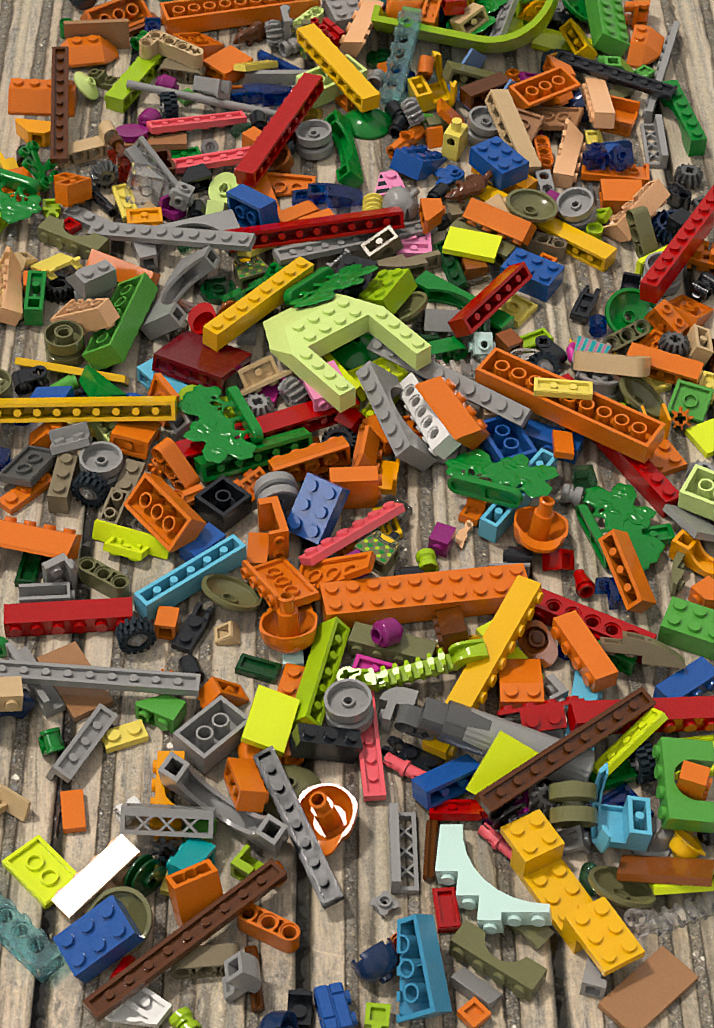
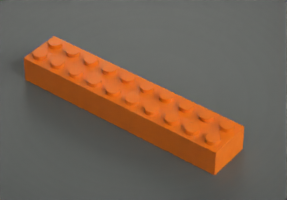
[160,0,320,35]
[475,347,666,464]
[318,563,528,628]

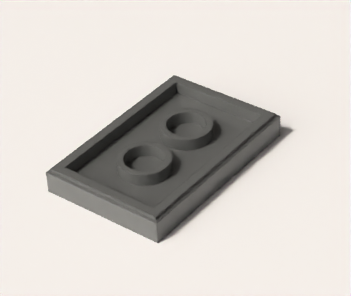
[0,445,58,487]

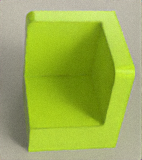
[230,844,264,882]

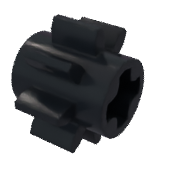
[690,279,713,302]
[148,836,178,867]

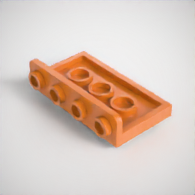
[240,556,320,612]

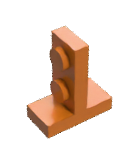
[419,0,442,27]

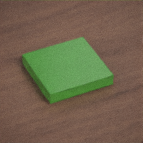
[667,379,714,424]

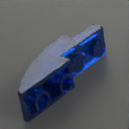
[229,83,294,107]
[292,183,363,209]

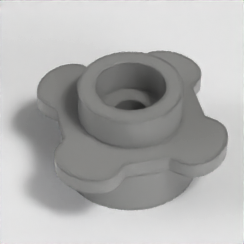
[370,891,399,916]

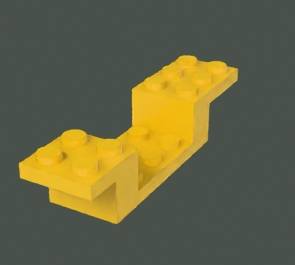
[500,809,645,977]

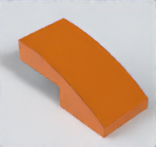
[458,497,489,527]

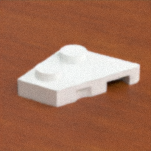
[105,987,173,1028]

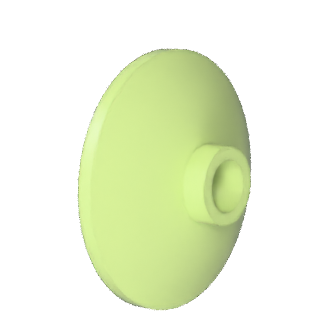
[73,71,99,100]
[208,172,239,204]

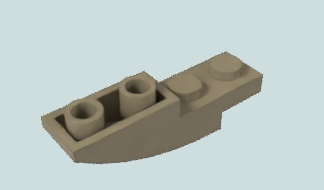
[373,250,441,279]
[98,458,146,525]
[599,631,686,671]

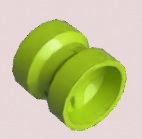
[586,222,604,241]
[415,548,439,573]
[169,1007,202,1028]

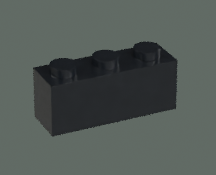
[289,723,363,764]

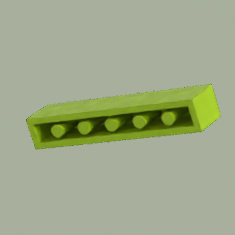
[104,54,169,114]
[292,616,351,729]

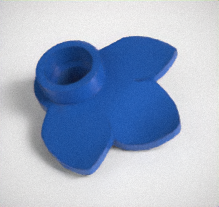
[433,165,465,186]

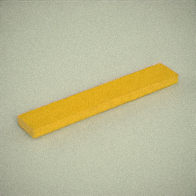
[15,357,130,386]

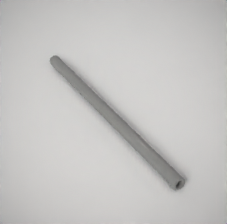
[126,80,277,118]

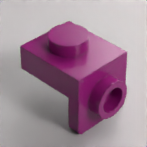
[159,194,186,221]

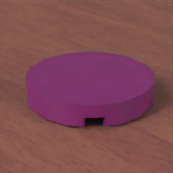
[116,124,149,143]

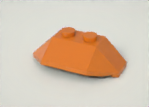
[626,24,665,69]
[60,35,119,68]
[351,424,383,474]

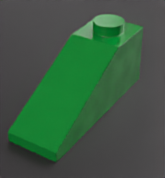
[24,270,47,326]
[79,365,127,397]

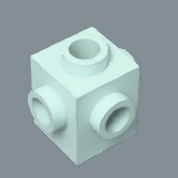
[468,332,496,361]

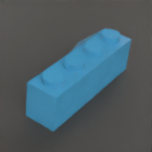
[396,914,452,1023]

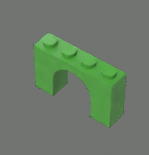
[652,737,714,833]

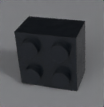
[194,475,252,533]

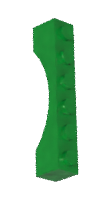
[659,80,707,157]
[324,109,364,192]
[413,270,514,339]

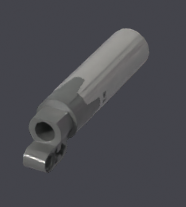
[394,697,595,783]

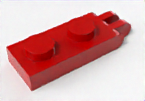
[429,799,488,822]

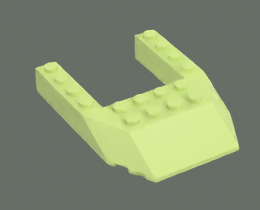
[263,293,431,413]

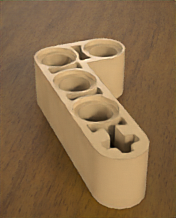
[139,30,203,69]
[57,120,119,168]
[573,350,652,377]

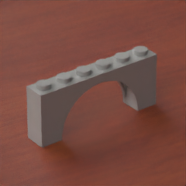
[131,209,240,270]
[139,245,221,341]
[355,360,438,472]
[158,751,289,858]

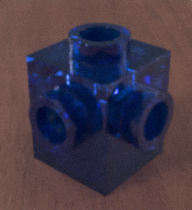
[582,142,608,170]
[606,146,634,172]

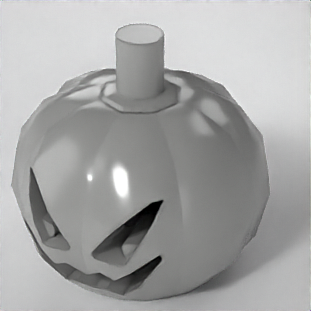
[382,186,420,223]

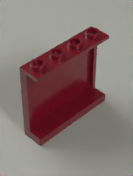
[152,330,252,393]

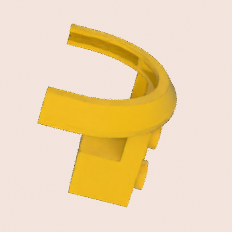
[407,51,458,112]

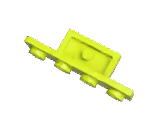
[92,519,170,562]

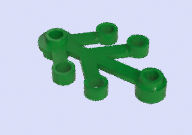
[18,140,60,192]
[221,275,269,302]

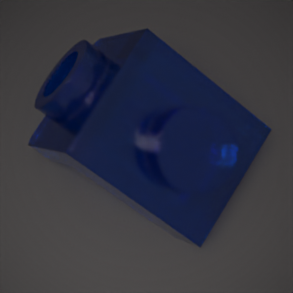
[595,577,622,610]

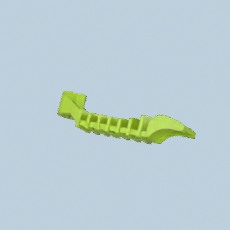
[337,639,489,692]

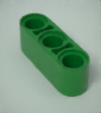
[428,336,468,365]

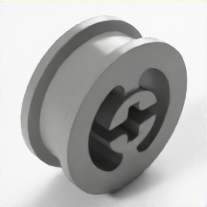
[579,371,620,400]

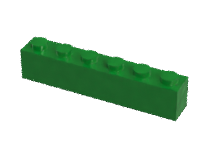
[194,427,313,483]

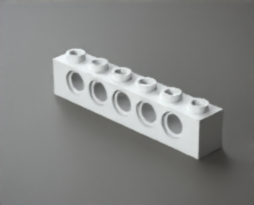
[398,372,461,460]

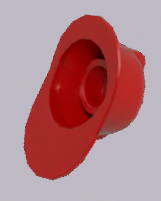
[187,302,216,336]

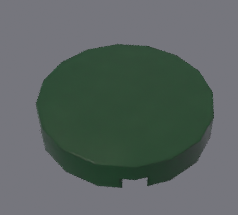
[366,48,398,70]
[200,276,236,305]

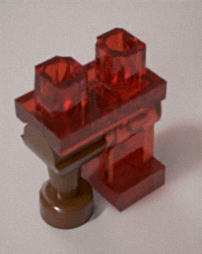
[107,135,135,184]

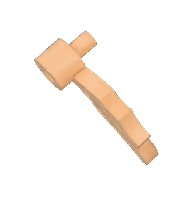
[455,520,474,550]

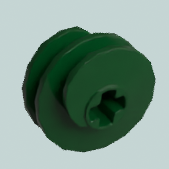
[124,853,166,897]

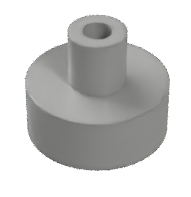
[201,139,219,154]

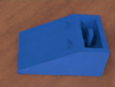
[389,144,447,181]

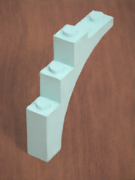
[435,824,552,935]

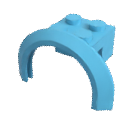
[590,763,652,853]

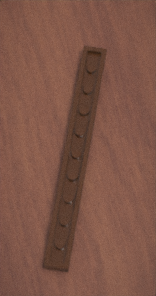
[50,46,69,164]
[474,686,656,816]
[82,858,287,1022]

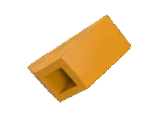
[15,118,51,147]

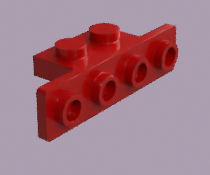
[496,695,585,732]

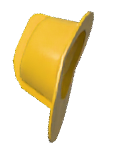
[669,830,706,859]

